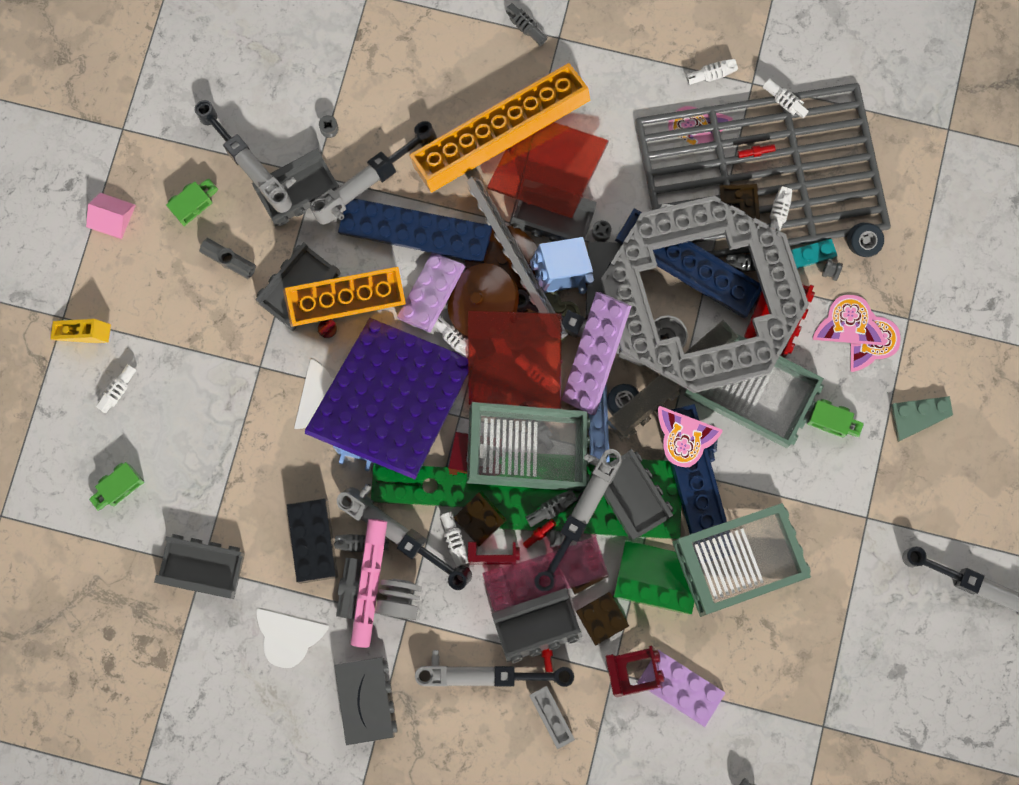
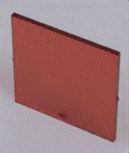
[487,122,609,218]
[467,310,563,409]

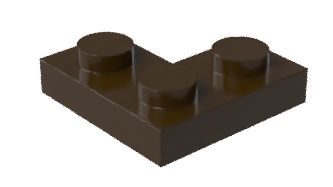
[719,184,760,220]

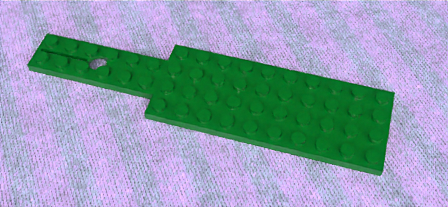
[371,451,682,539]

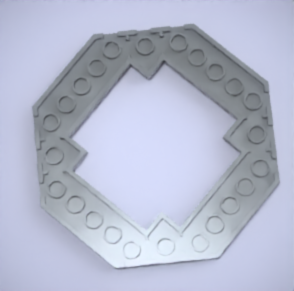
[601,196,809,393]

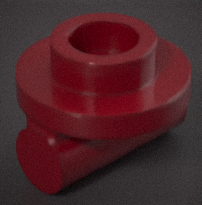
[317,319,337,338]

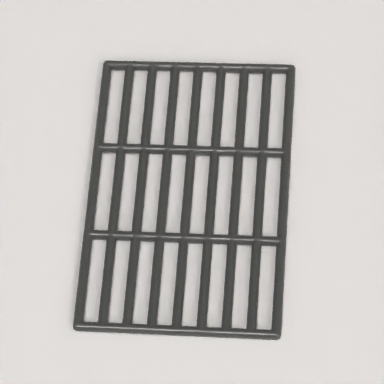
[635,83,891,258]

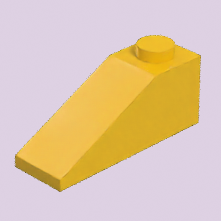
[50,319,111,343]

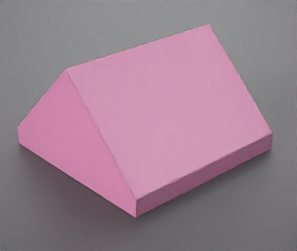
[86,193,136,239]

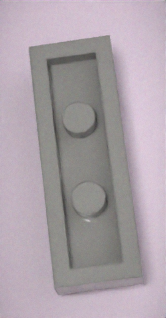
[529,686,575,749]

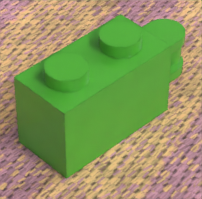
[166,179,218,226]
[807,399,864,438]
[89,462,144,511]

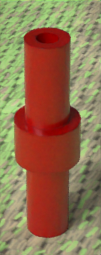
[737,144,776,158]
[523,519,556,549]
[541,648,553,673]

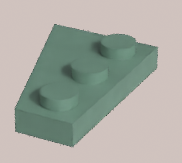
[891,396,953,442]

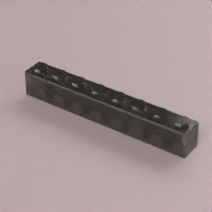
[607,320,739,440]

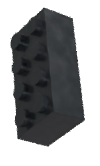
[286,499,338,584]

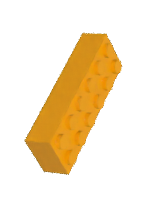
[283,267,406,327]

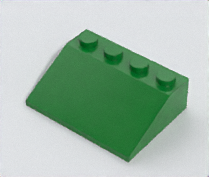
[613,540,701,615]

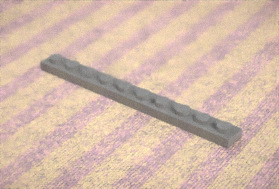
[467,177,568,339]

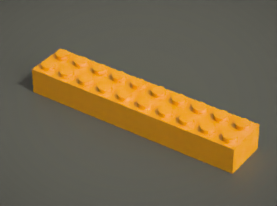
[409,63,590,193]

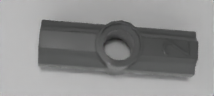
[199,237,256,280]
[336,558,362,619]

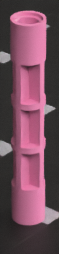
[350,519,387,648]

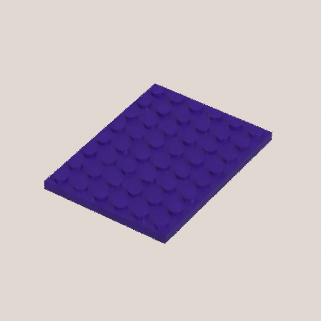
[305,318,474,479]

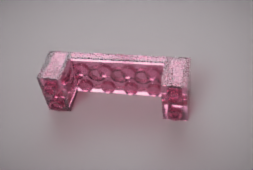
[482,536,609,612]

